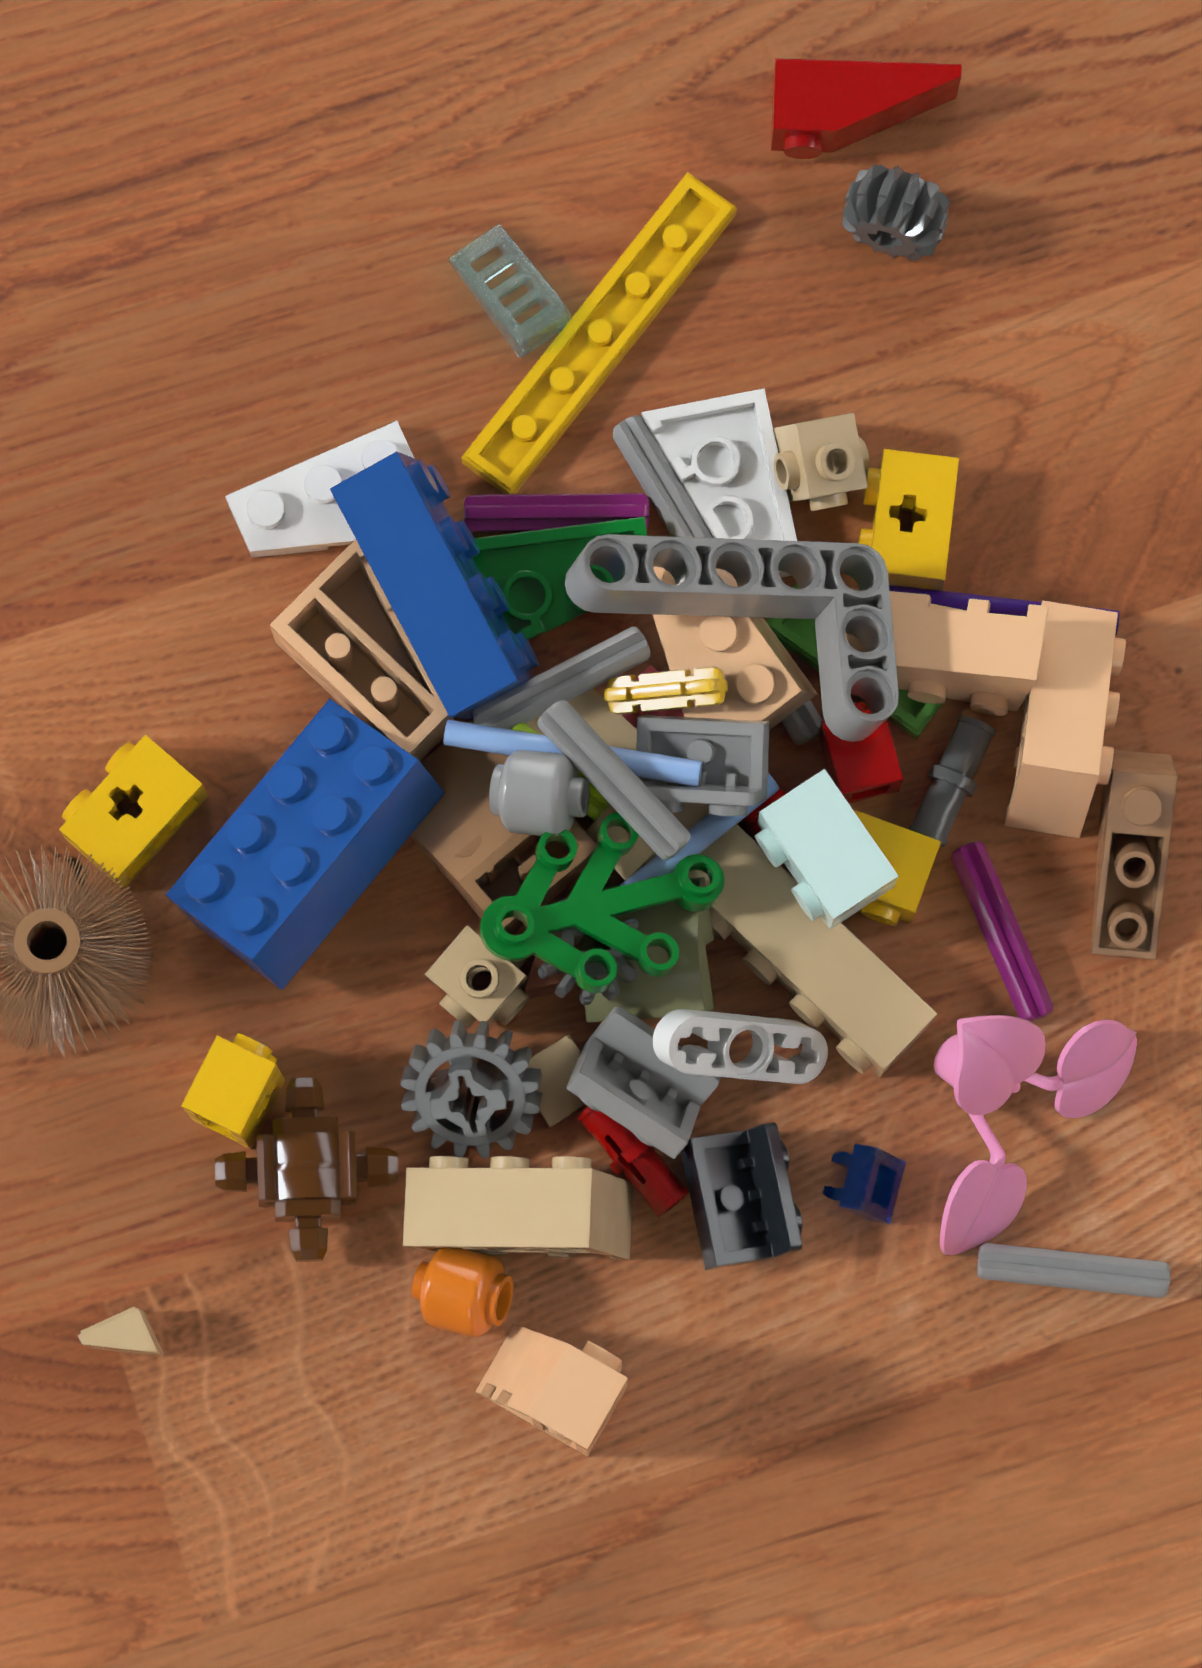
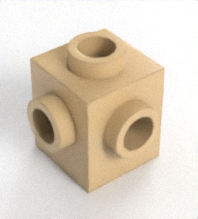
[773,413,870,511]
[425,926,530,1029]

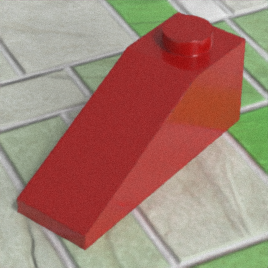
[771,58,962,159]

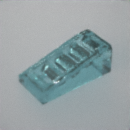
[449,224,571,358]

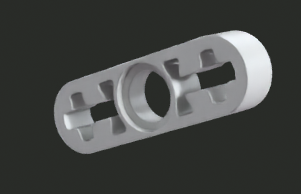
[653,1009,828,1084]

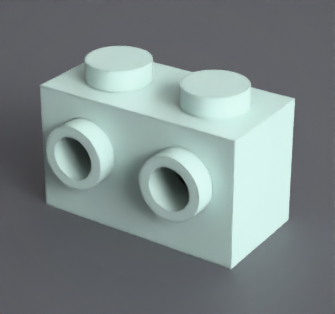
[755,769,898,929]

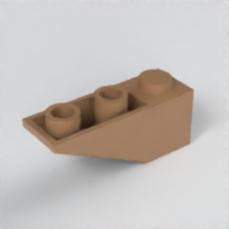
[1091,750,1178,959]

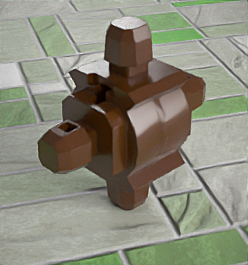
[215,1077,398,1262]

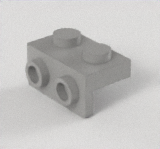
[636,715,769,816]
[566,1007,721,1159]

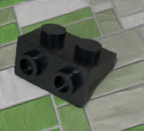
[681,1122,802,1270]

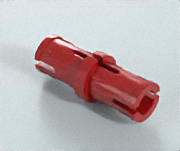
[577,1106,689,1218]

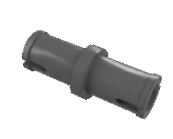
[908,715,996,847]

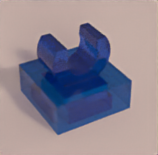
[823,1143,906,1224]

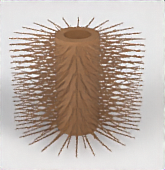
[0,845,154,1058]

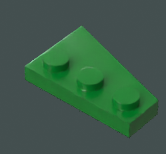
[472,517,647,641]

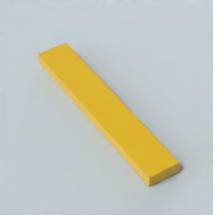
[461,172,737,494]

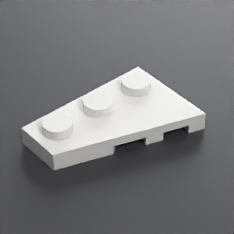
[641,389,797,578]
[225,421,415,558]

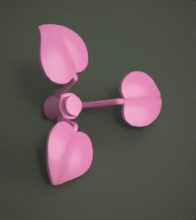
[934,1015,1137,1255]

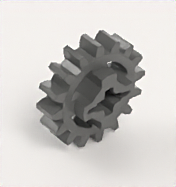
[400,1020,543,1159]

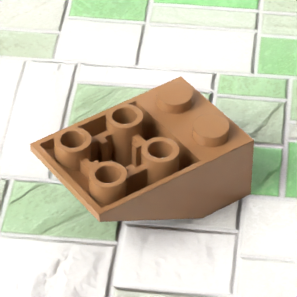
[410,720,597,935]

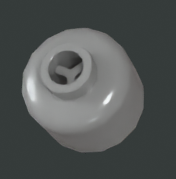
[489,750,590,836]

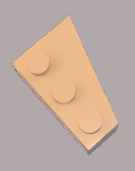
[653,536,818,730]

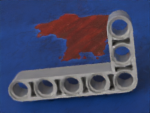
[565,534,899,742]

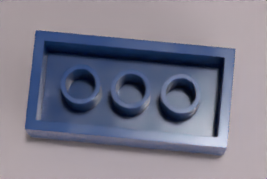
[330,451,539,720]
[166,698,445,990]

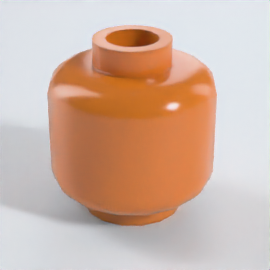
[412,1248,514,1337]

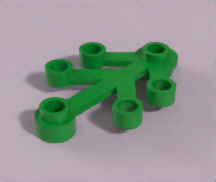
[480,812,725,993]

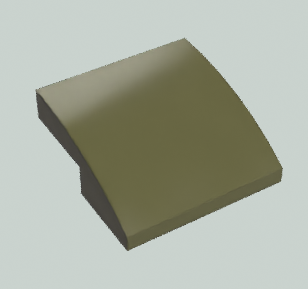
[580,877,715,1022]

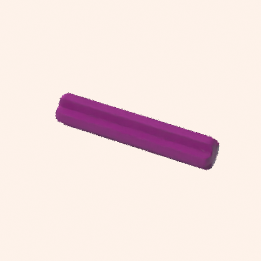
[464,493,649,532]
[951,841,1053,1022]

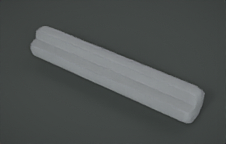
[472,627,651,730]
[537,700,691,860]
[977,1243,1170,1298]

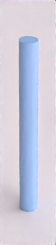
[443,719,703,787]

